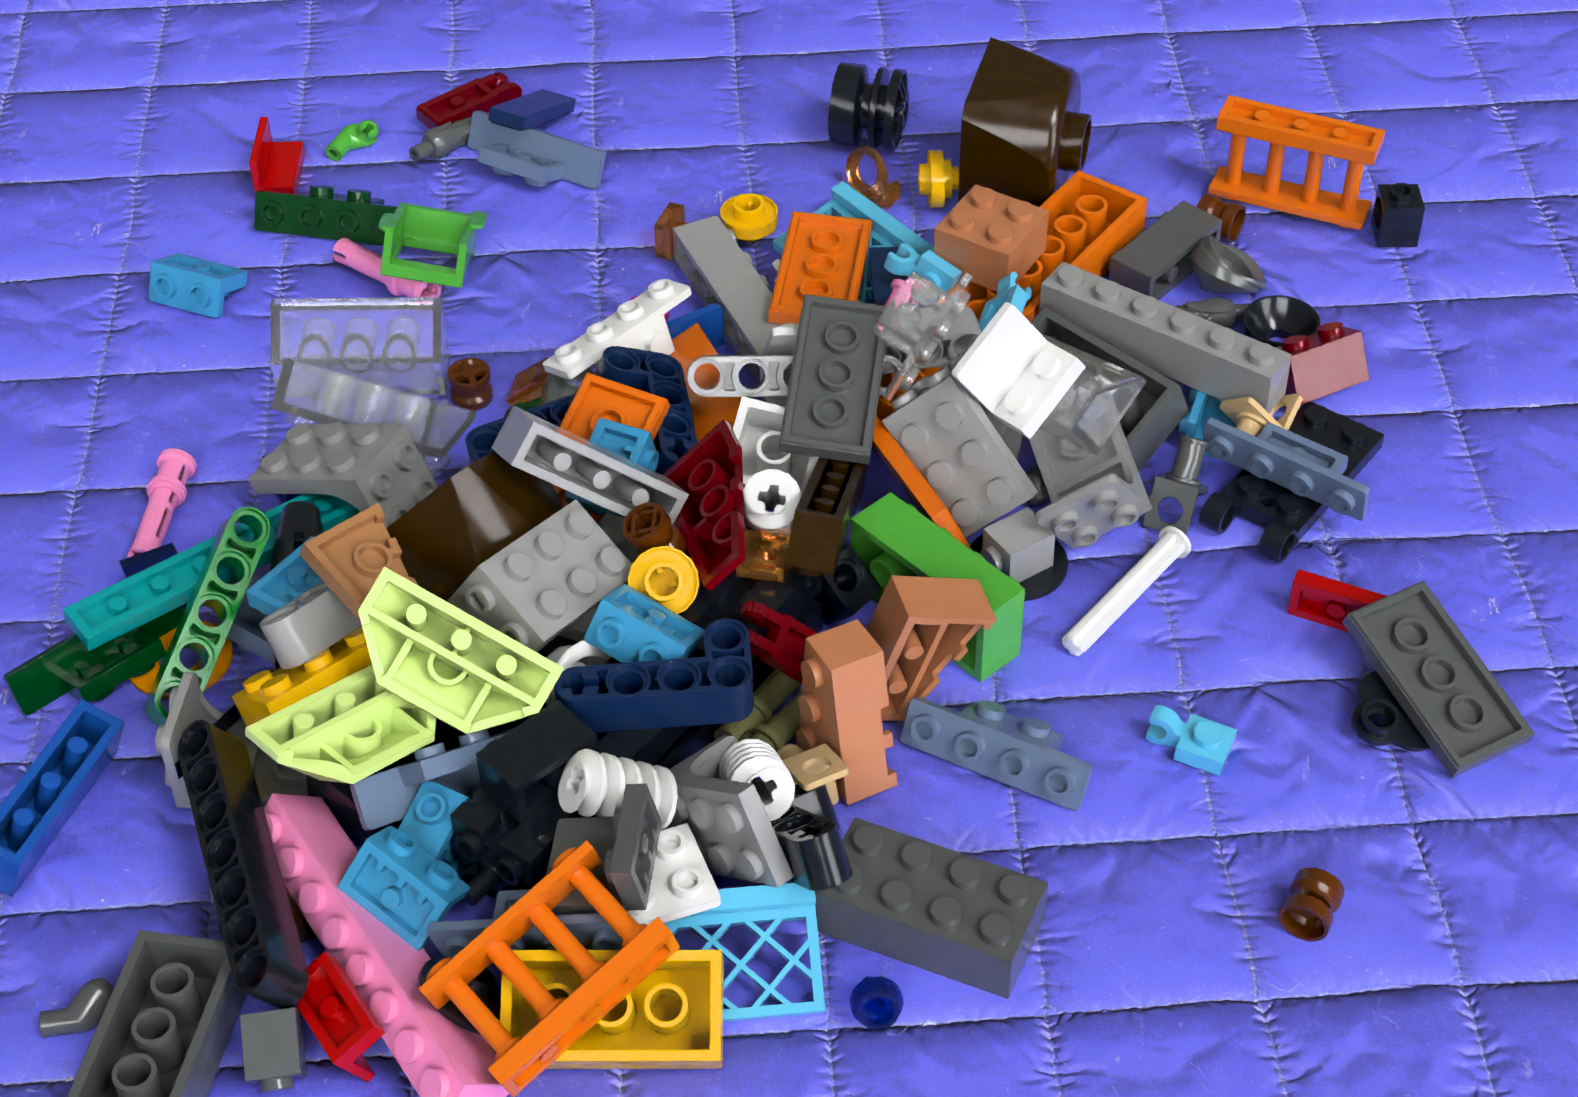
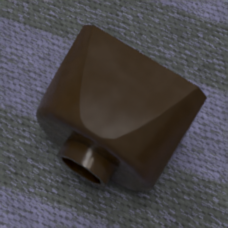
[958,37,1092,207]
[387,451,563,602]

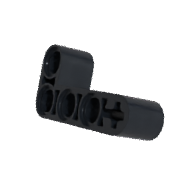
[770,784,853,891]

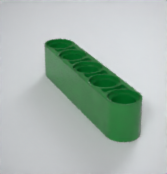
[145,507,271,727]

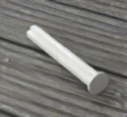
[1062,526,1191,656]

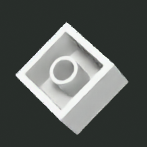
[733,396,819,511]

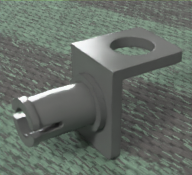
[1143,435,1209,535]

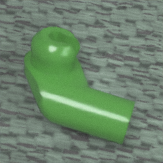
[325,120,379,162]

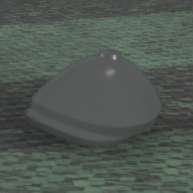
[1192,236,1266,294]

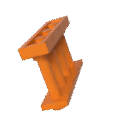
[1208,95,1386,230]
[418,840,680,1097]

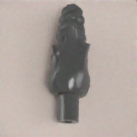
[409,117,472,162]
[1175,297,1250,328]

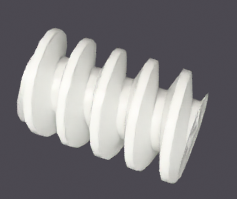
[743,469,802,543]
[719,738,795,821]
[558,749,678,831]

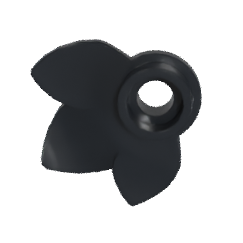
[1351,670,1430,751]

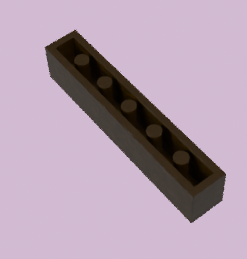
[785,448,872,577]

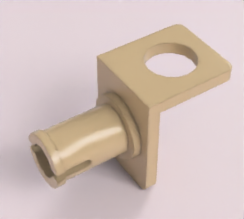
[1219,393,1303,437]
[777,743,849,805]

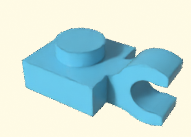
[884,243,962,305]
[978,271,1032,331]
[1145,705,1237,776]

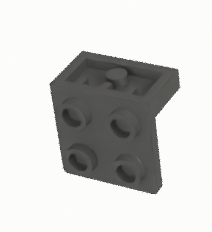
[546,783,662,912]

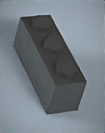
[1108,201,1223,300]

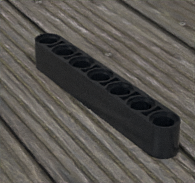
[178,719,309,1009]

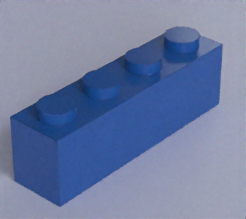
[0,699,125,897]

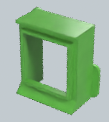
[378,202,487,288]

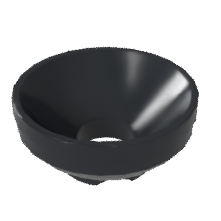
[1242,295,1321,347]

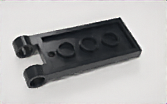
[1199,401,1385,563]

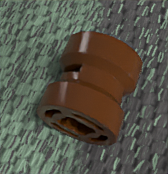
[1197,193,1246,243]
[622,502,686,555]
[1278,868,1344,941]

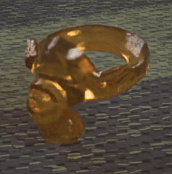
[846,146,901,209]

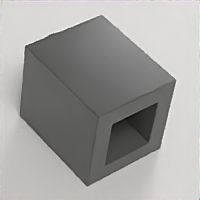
[240,1007,307,1093]

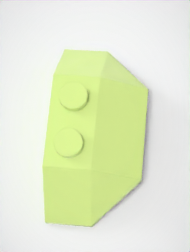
[358,567,564,735]
[245,665,437,784]

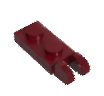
[416,72,523,129]
[740,601,818,684]

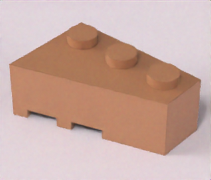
[866,575,997,721]
[796,619,898,806]

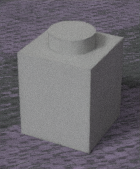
[981,507,1055,583]

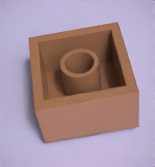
[934,184,1049,292]

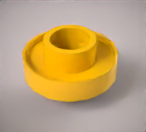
[918,149,959,208]
[720,193,778,242]
[627,546,699,614]

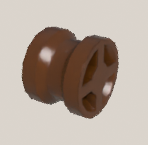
[447,358,493,411]

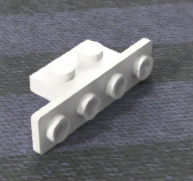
[542,279,692,379]

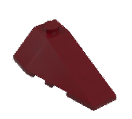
[663,419,746,591]

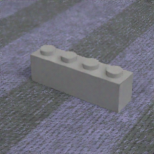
[491,405,689,524]

